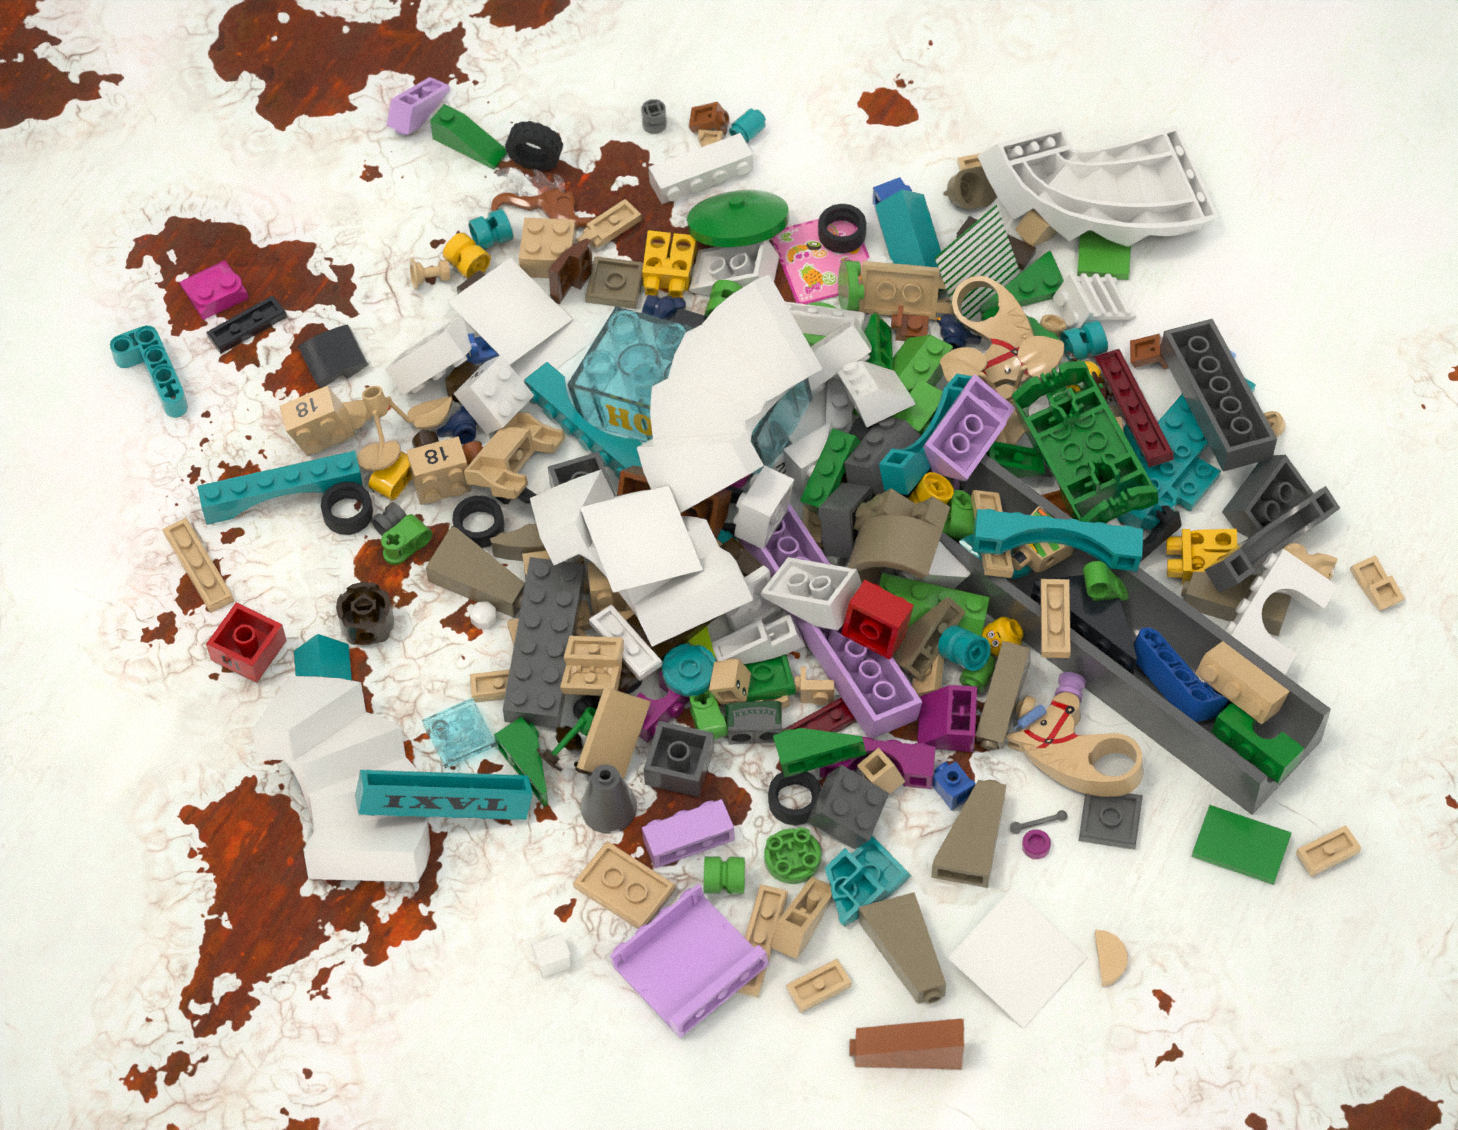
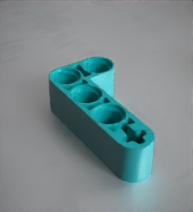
[110,325,188,418]

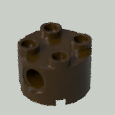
[336,582,394,645]

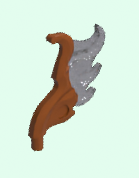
[491,167,591,230]

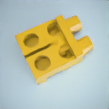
[642,230,697,298]
[1166,529,1237,585]

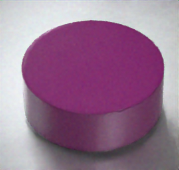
[1022,829,1051,859]

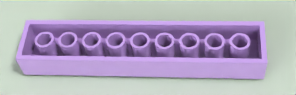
[734,503,922,739]

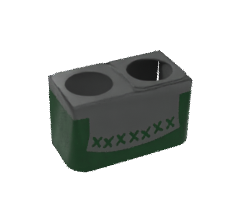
[725,701,782,745]

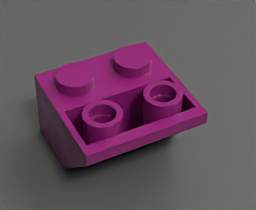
[918,685,977,752]

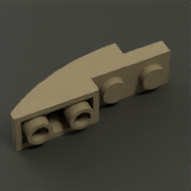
[490,523,546,561]

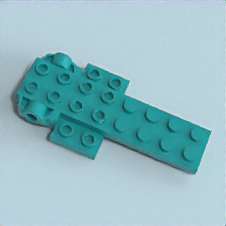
[1117,378,1256,530]

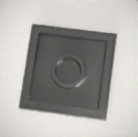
[1078,793,1143,850]

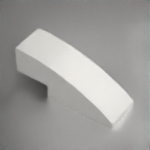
[712,614,805,664]

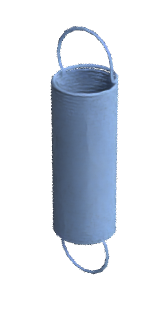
[1013,704,1051,730]

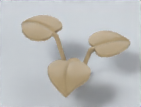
[940,336,1064,445]
[342,386,453,471]

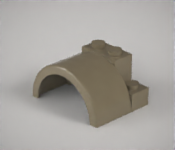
[847,489,950,585]

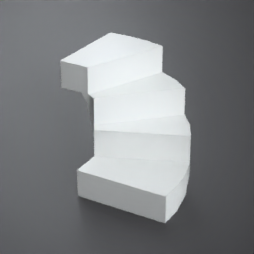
[978,125,1219,247]
[637,274,823,513]
[530,470,754,646]
[252,676,430,882]

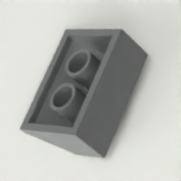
[844,416,921,495]
[1222,454,1313,538]

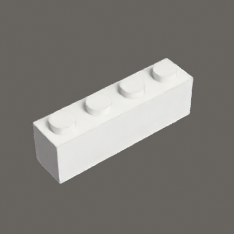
[649,133,753,204]

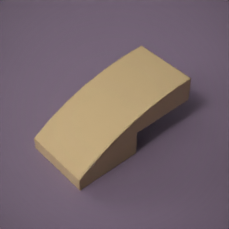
[1350,555,1405,611]

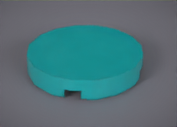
[662,644,716,696]

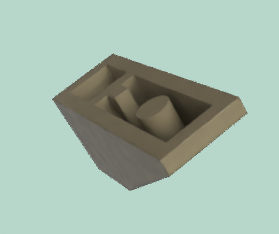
[892,597,966,681]

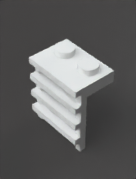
[1052,274,1137,329]

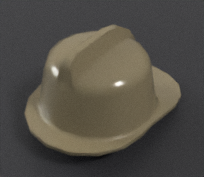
[943,167,997,210]

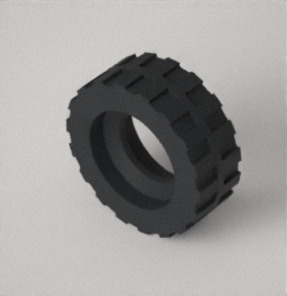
[505,121,564,171]

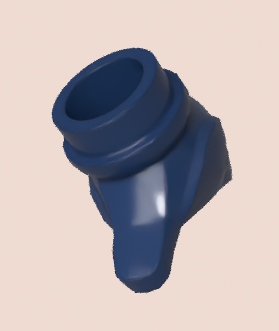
[642,294,686,334]
[936,314,982,350]
[437,406,477,444]

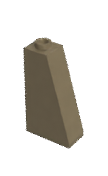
[426,526,525,618]
[1181,572,1291,637]
[976,641,1031,751]
[931,780,1006,888]
[858,892,946,1004]

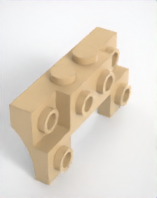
[464,412,566,499]

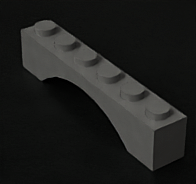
[1205,486,1340,593]

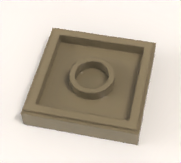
[585,256,644,309]

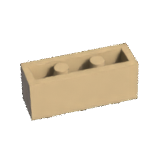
[1195,641,1290,724]

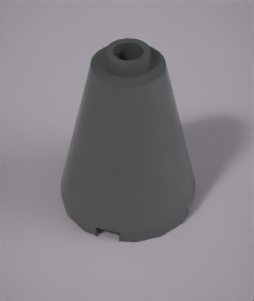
[580,765,637,834]

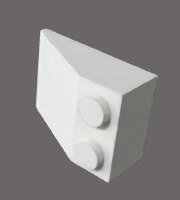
[689,240,779,295]
[761,557,862,630]

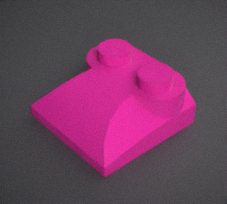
[179,261,249,320]

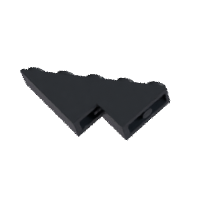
[1030,575,1137,675]

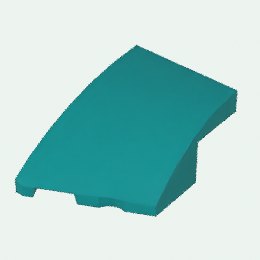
[824,835,911,927]

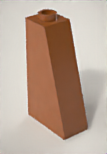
[849,1018,964,1070]

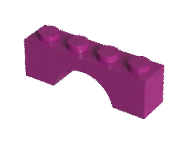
[819,737,936,789]

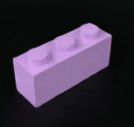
[642,799,735,869]

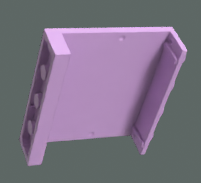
[610,884,769,1038]

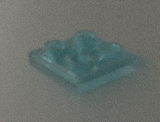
[422,698,496,769]

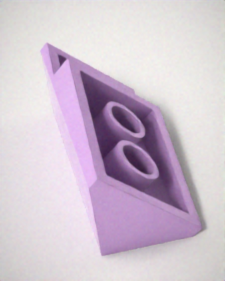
[923,374,1016,481]

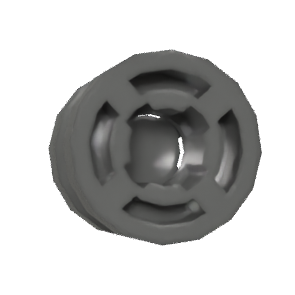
[641,99,667,134]
[371,502,407,536]

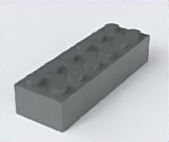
[1160,318,1277,472]
[503,557,586,729]

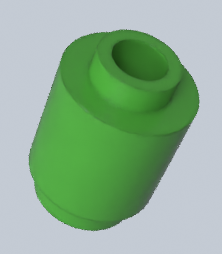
[959,655,995,693]

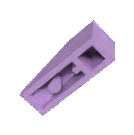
[387,77,450,135]

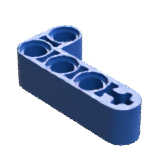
[1133,628,1229,722]

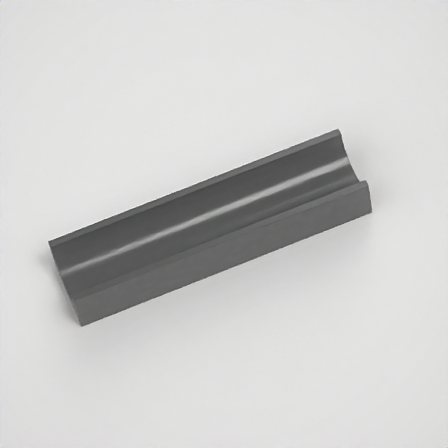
[939,454,1331,815]

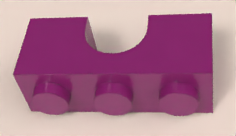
[636,671,690,743]

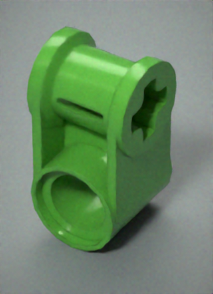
[942,490,974,541]
[381,514,433,565]
[1083,561,1129,601]
[690,689,728,740]

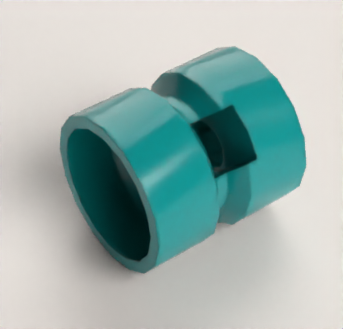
[468,208,514,250]
[1060,320,1108,361]
[938,625,991,671]

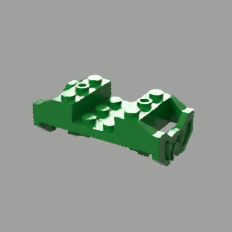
[1012,361,1158,524]

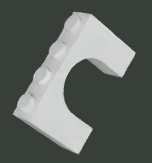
[1223,549,1338,674]

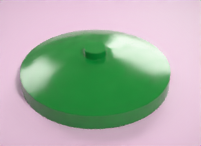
[687,190,790,247]

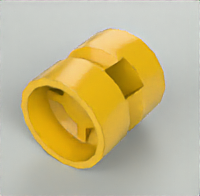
[443,233,491,279]
[907,472,954,504]

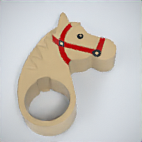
[952,276,1041,387]
[1006,692,1143,797]

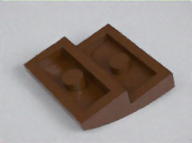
[548,238,593,304]

